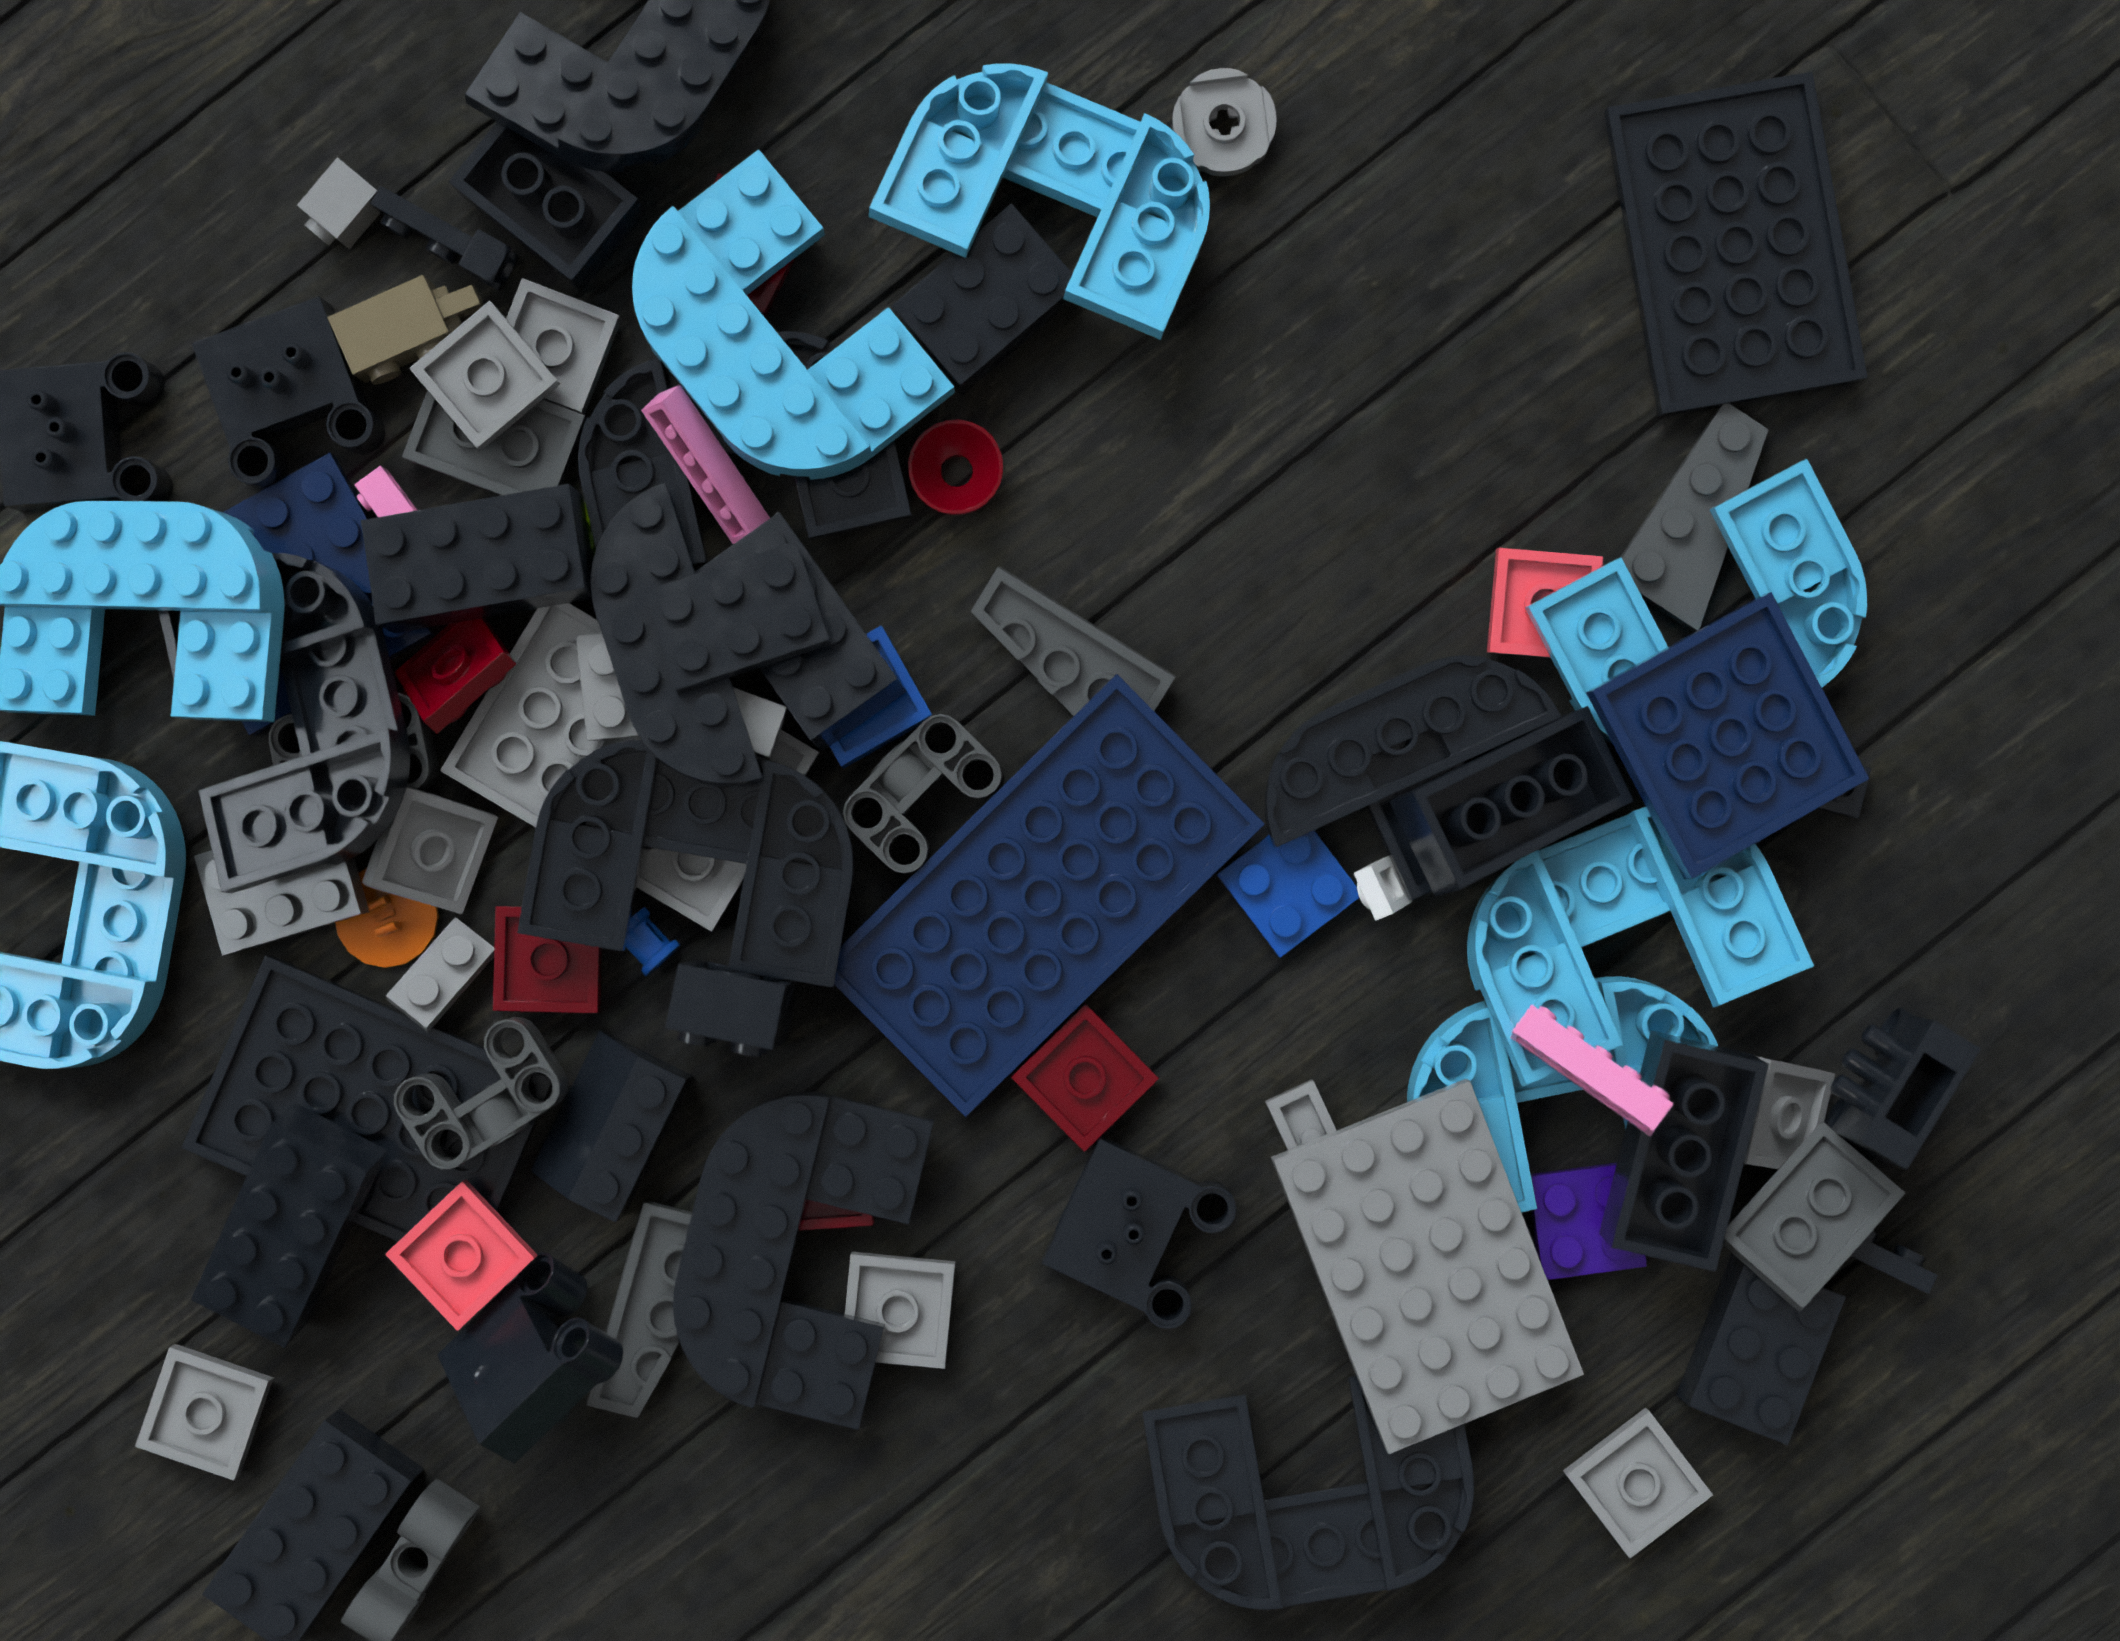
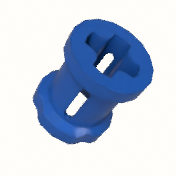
[626,907,681,977]

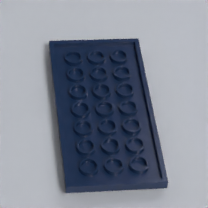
[834,674,1265,1117]

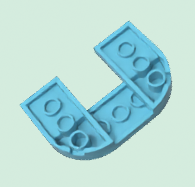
[869,64,1210,340]
[632,149,955,480]
[1525,459,1867,744]
[0,501,284,722]
[0,741,186,1069]
[1467,807,1814,1087]
[1407,976,1718,1212]

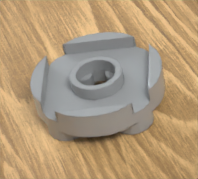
[1172,68,1277,177]

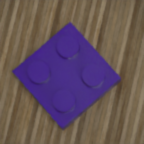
[1531,1162,1647,1280]

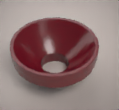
[908,419,1003,515]

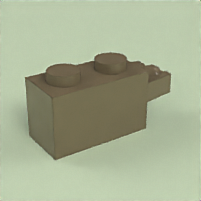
[327,275,484,385]

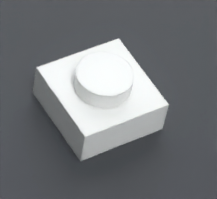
[1354,856,1412,921]

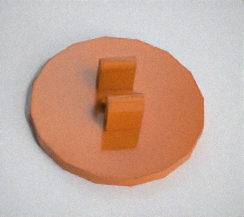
[335,868,439,968]

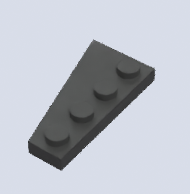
[1621,404,1769,632]
[971,566,1176,716]
[587,1200,692,1418]

